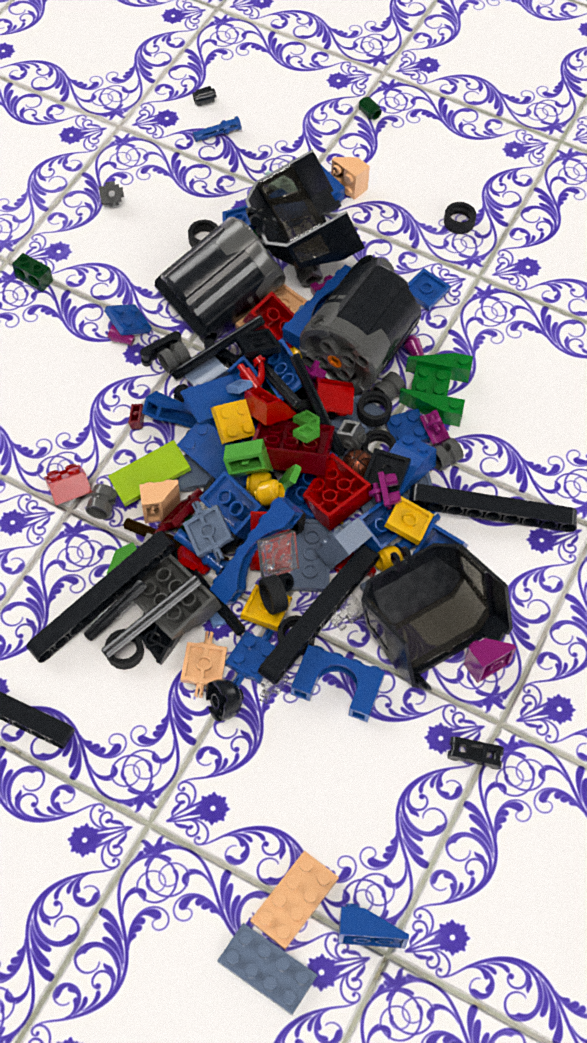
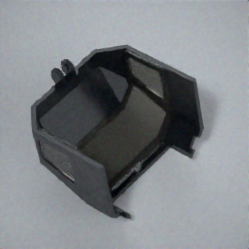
[245,149,365,269]
[361,543,513,690]

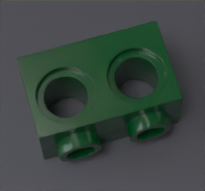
[12,253,53,292]

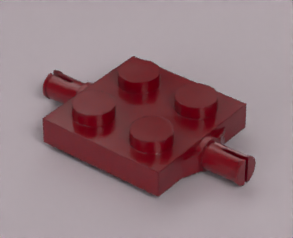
[153,488,203,534]

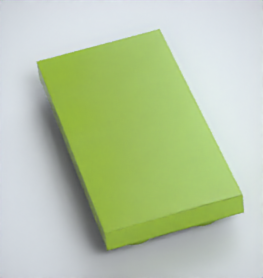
[108,440,191,507]

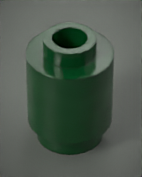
[359,97,382,120]

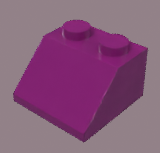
[464,638,517,683]

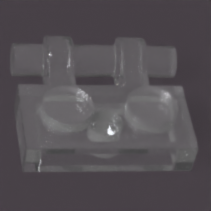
[330,592,364,631]

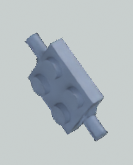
[183,501,234,562]

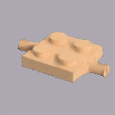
[180,631,227,698]

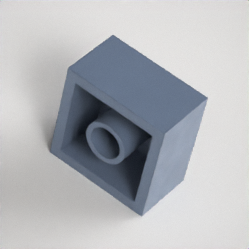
[316,517,373,570]

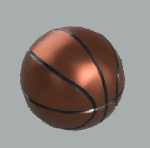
[342,450,371,477]

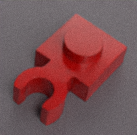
[177,546,210,575]

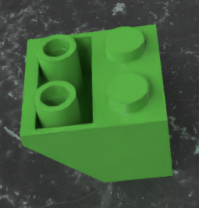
[223,439,273,478]

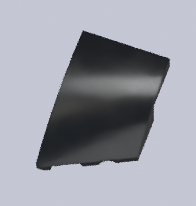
[138,612,183,665]

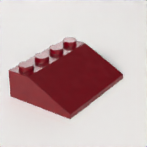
[252,420,335,476]

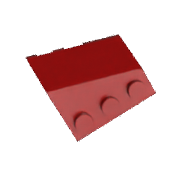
[302,453,372,531]

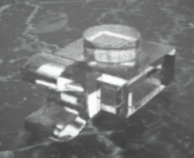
[259,674,289,704]

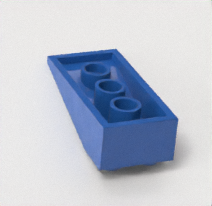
[262,338,303,401]
[180,374,249,424]
[177,422,248,488]

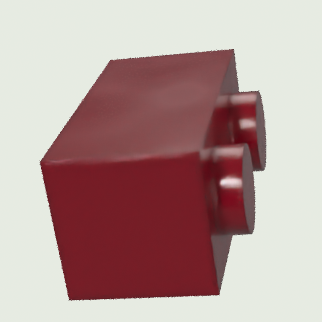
[128,404,145,429]

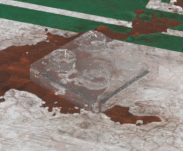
[257,530,299,578]

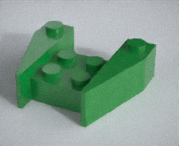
[399,353,473,427]

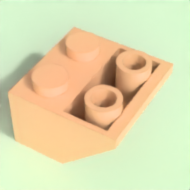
[331,157,370,200]
[139,480,181,524]

